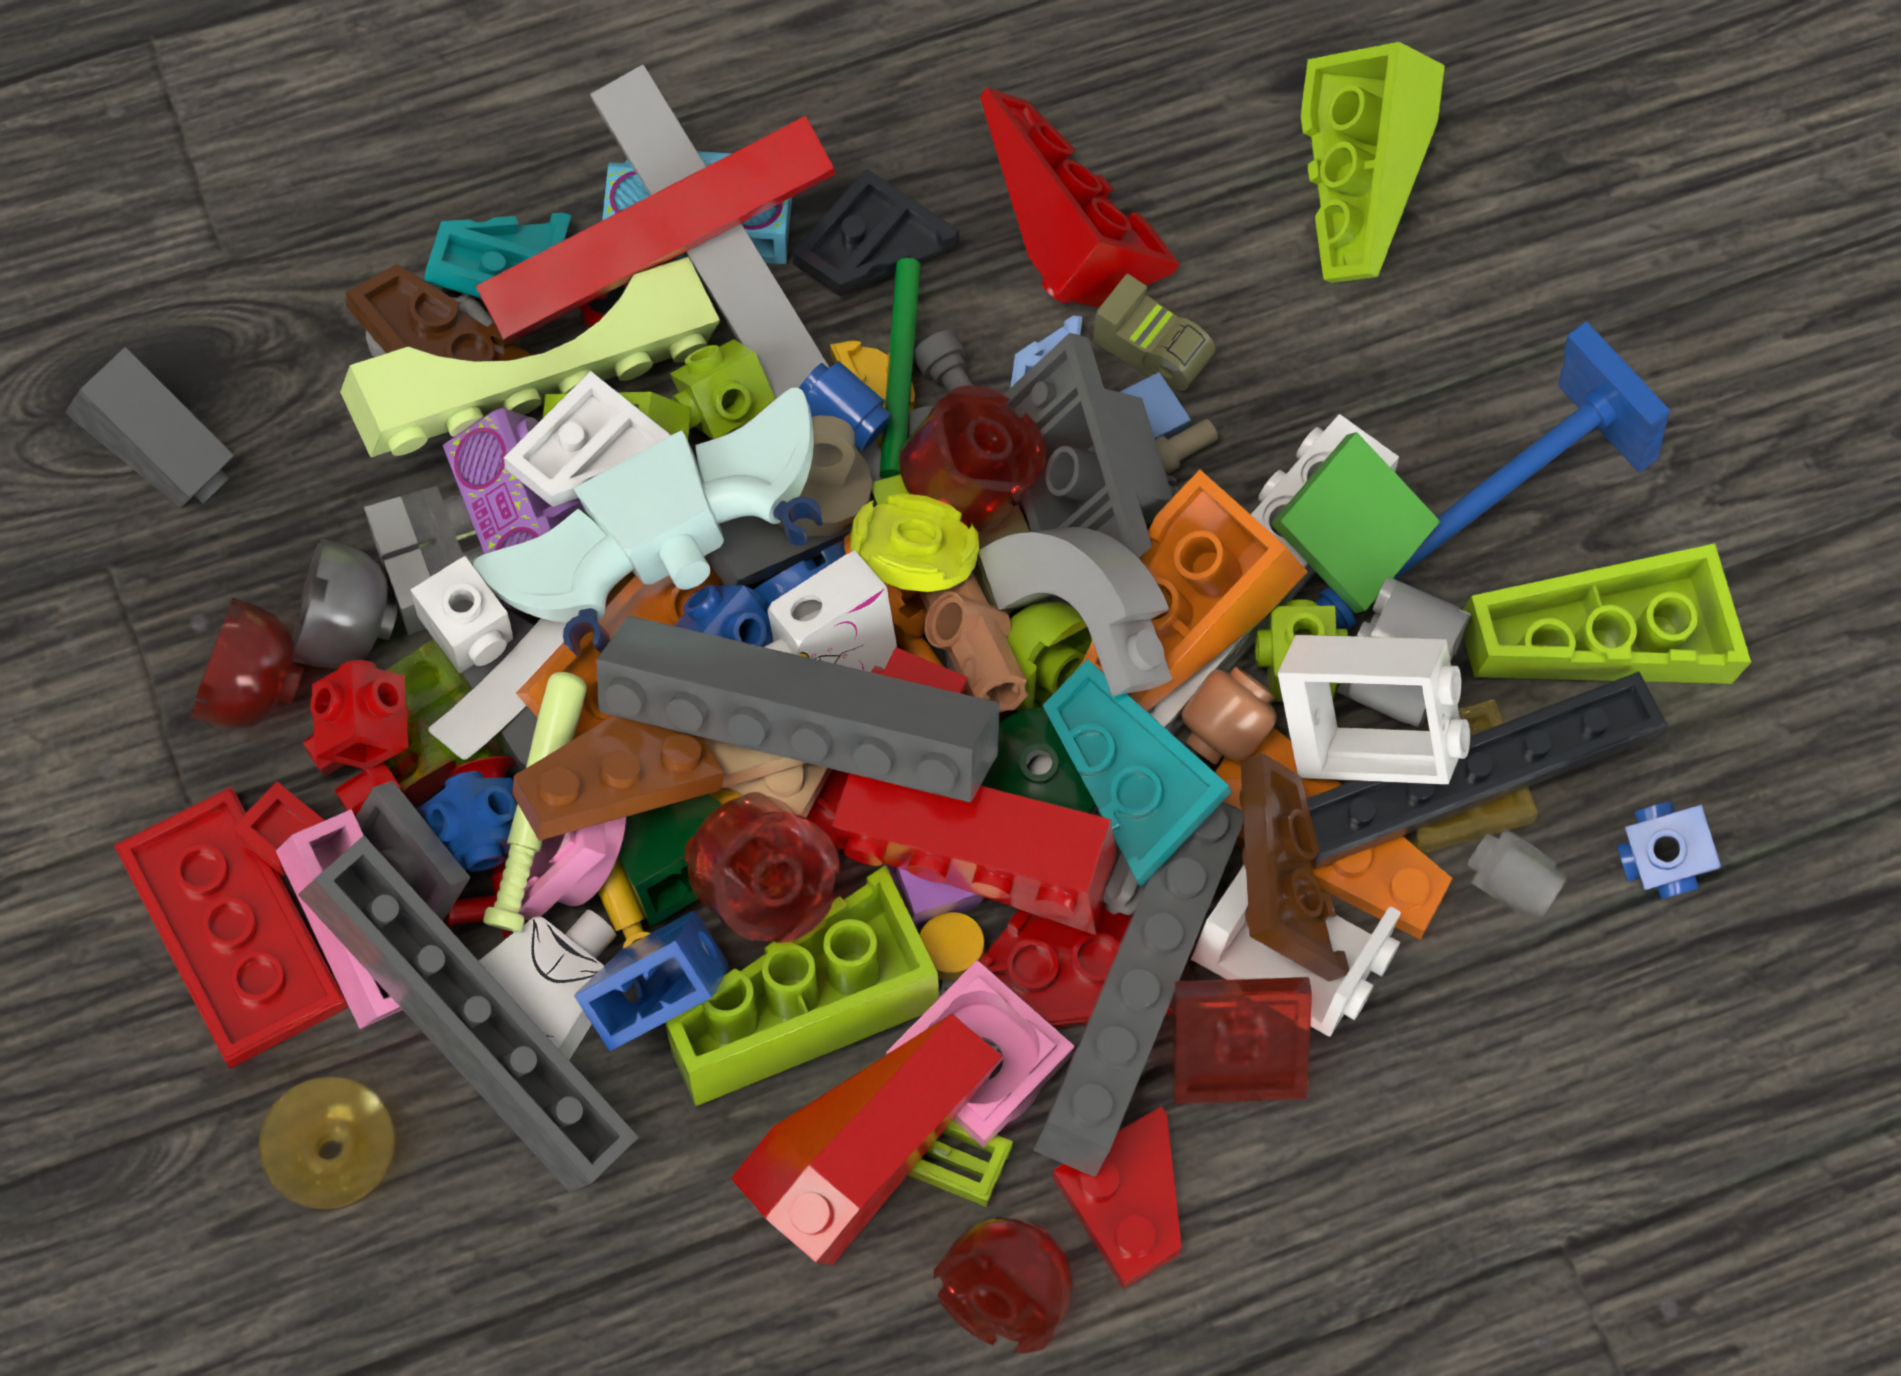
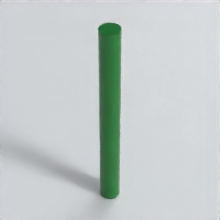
[879,258,921,479]

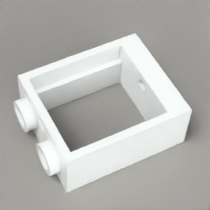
[1278,635,1470,784]

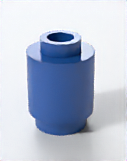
[799,361,893,453]

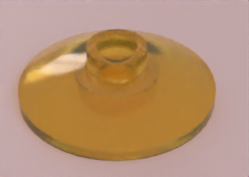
[259,1077,395,1209]

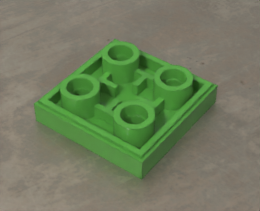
[1271,432,1440,613]

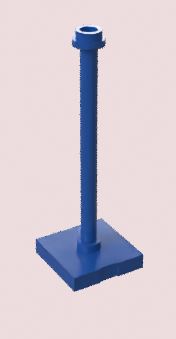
[1315,321,1670,631]

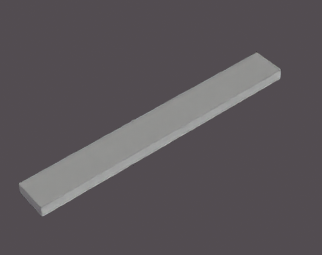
[590,65,882,483]

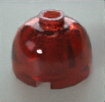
[189,597,304,729]
[934,1217,1073,1354]

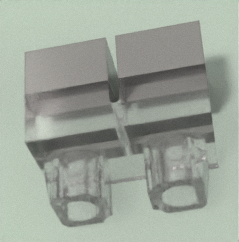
[364,486,484,635]

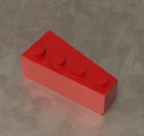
[831,773,1118,935]

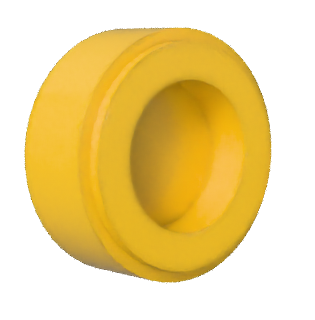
[920,912,985,981]

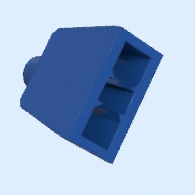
[574,912,729,1051]

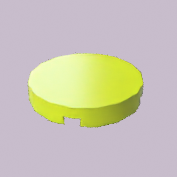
[850,493,979,592]

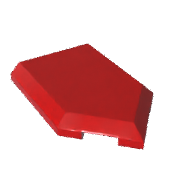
[980,909,1172,1028]

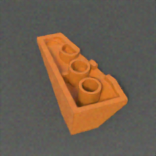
[1080,469,1308,711]

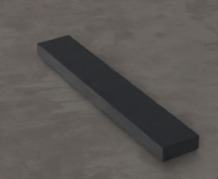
[1307,671,1668,870]

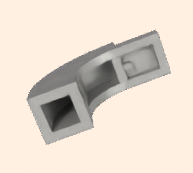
[978,527,1173,696]

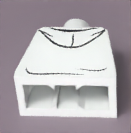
[479,910,616,1060]

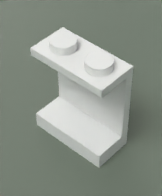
[1191,865,1401,1037]

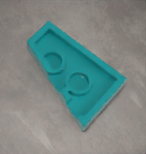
[1042,659,1232,887]

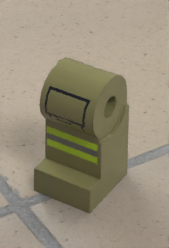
[1093,273,1216,391]

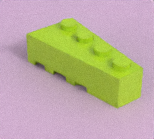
[1463,543,1751,684]

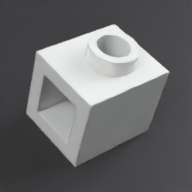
[411,556,514,674]

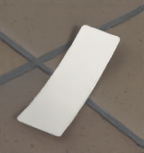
[429,618,567,760]

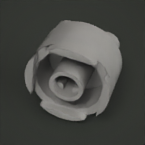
[1337,577,1471,728]

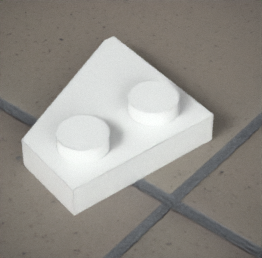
[504,371,671,507]

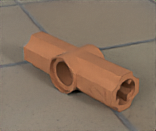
[918,572,1028,713]

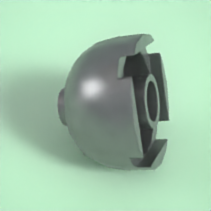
[289,539,398,669]

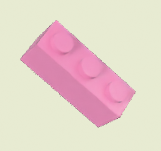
[276,810,402,1029]

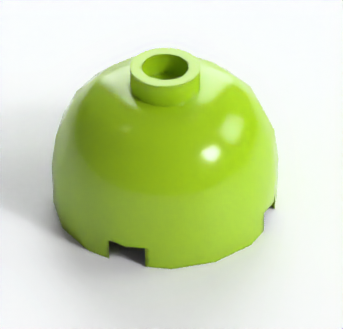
[1007,601,1093,714]

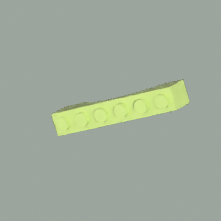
[340,257,720,457]

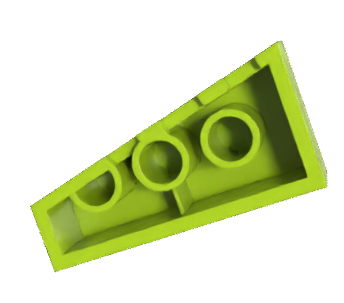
[665,865,939,1107]

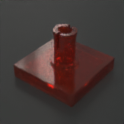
[1172,977,1312,1104]

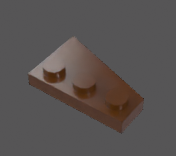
[346,264,542,362]
[1239,752,1349,982]

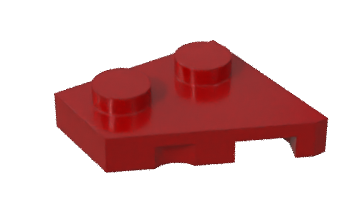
[1052,1106,1182,1289]

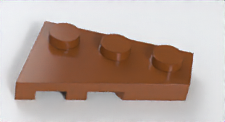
[512,715,724,841]

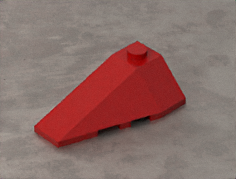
[980,87,1180,308]
[731,1014,1004,1266]

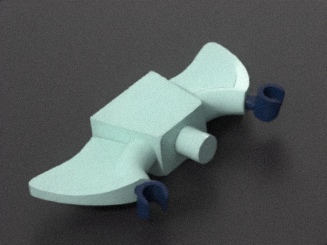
[473,387,823,658]

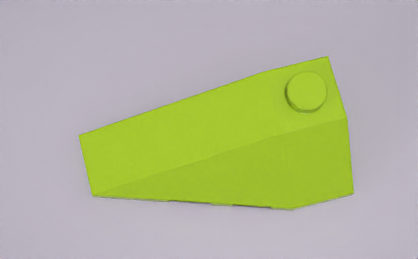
[1301,42,1445,283]

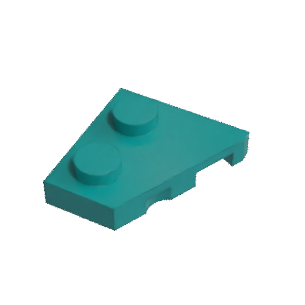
[424,213,571,298]

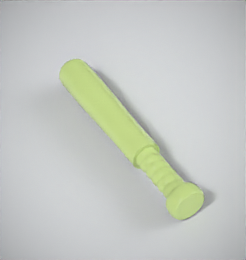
[483,672,587,932]

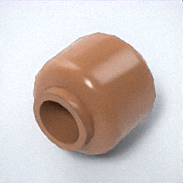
[1181,666,1277,764]

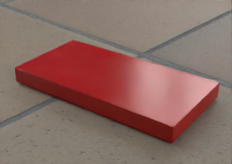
[114,786,348,1069]

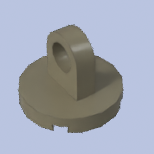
[777,415,873,536]

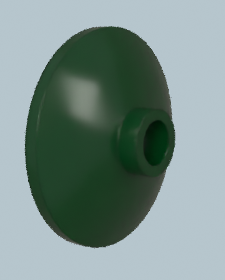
[980,707,1096,814]

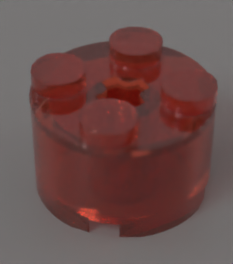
[899,385,1046,533]
[685,792,840,943]

